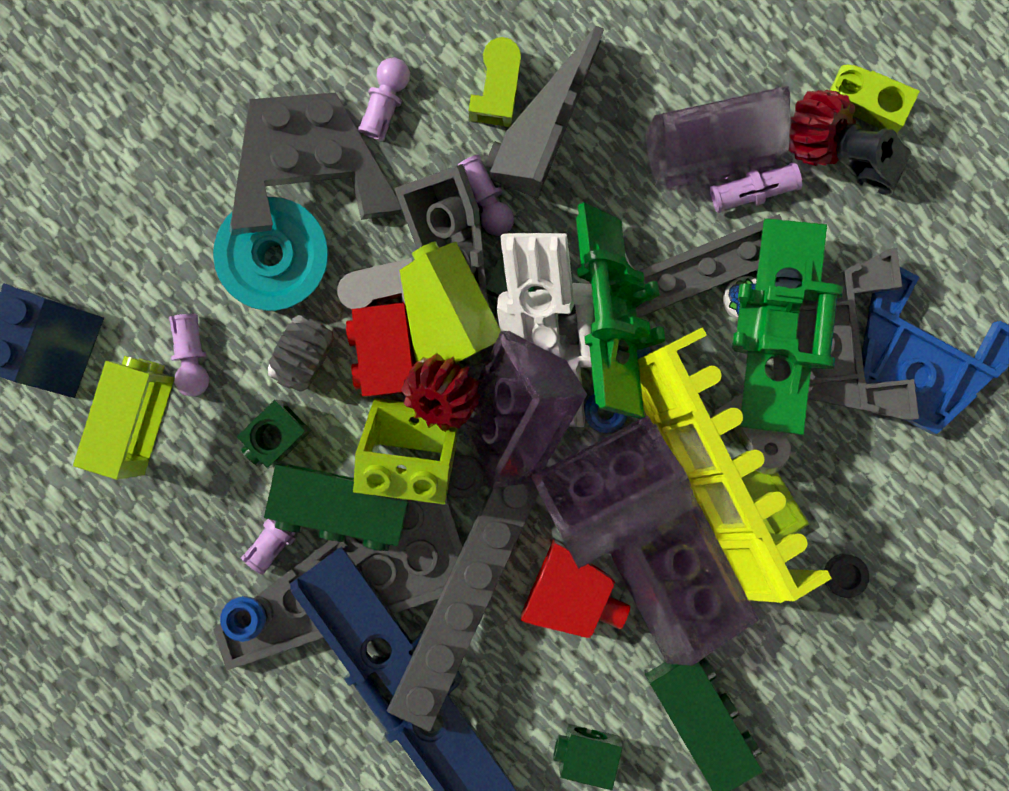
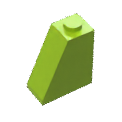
[399,241,505,363]

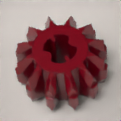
[786,90,856,166]
[401,353,481,432]

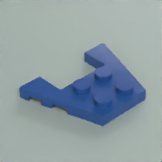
[862,267,1009,434]

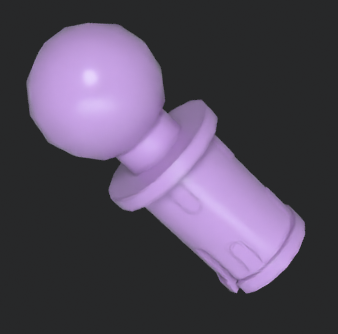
[358,57,410,141]
[458,155,514,236]
[169,314,209,397]

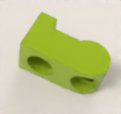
[468,37,521,127]
[830,64,920,134]

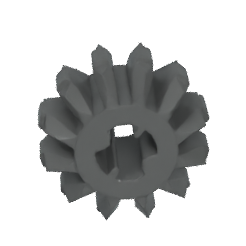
[267,315,334,392]

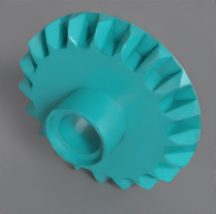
[213,197,329,311]

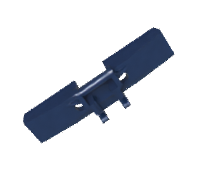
[290,546,518,791]

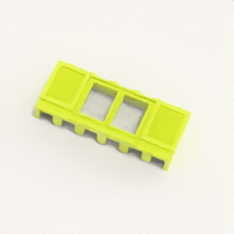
[638,327,832,603]

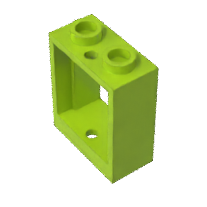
[73,356,175,480]
[353,398,458,504]

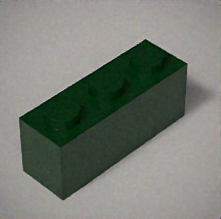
[264,463,409,551]
[645,648,763,791]

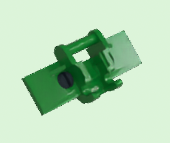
[576,202,666,419]
[732,218,843,435]

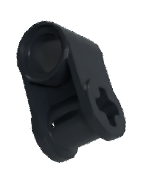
[836,124,912,195]

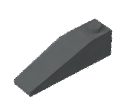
[486,26,604,199]
[394,164,488,304]

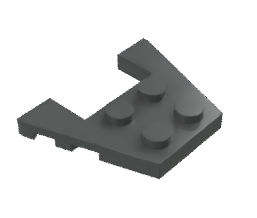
[230,92,402,235]
[772,248,919,420]

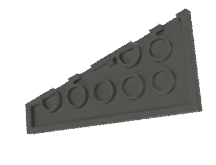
[213,496,463,670]

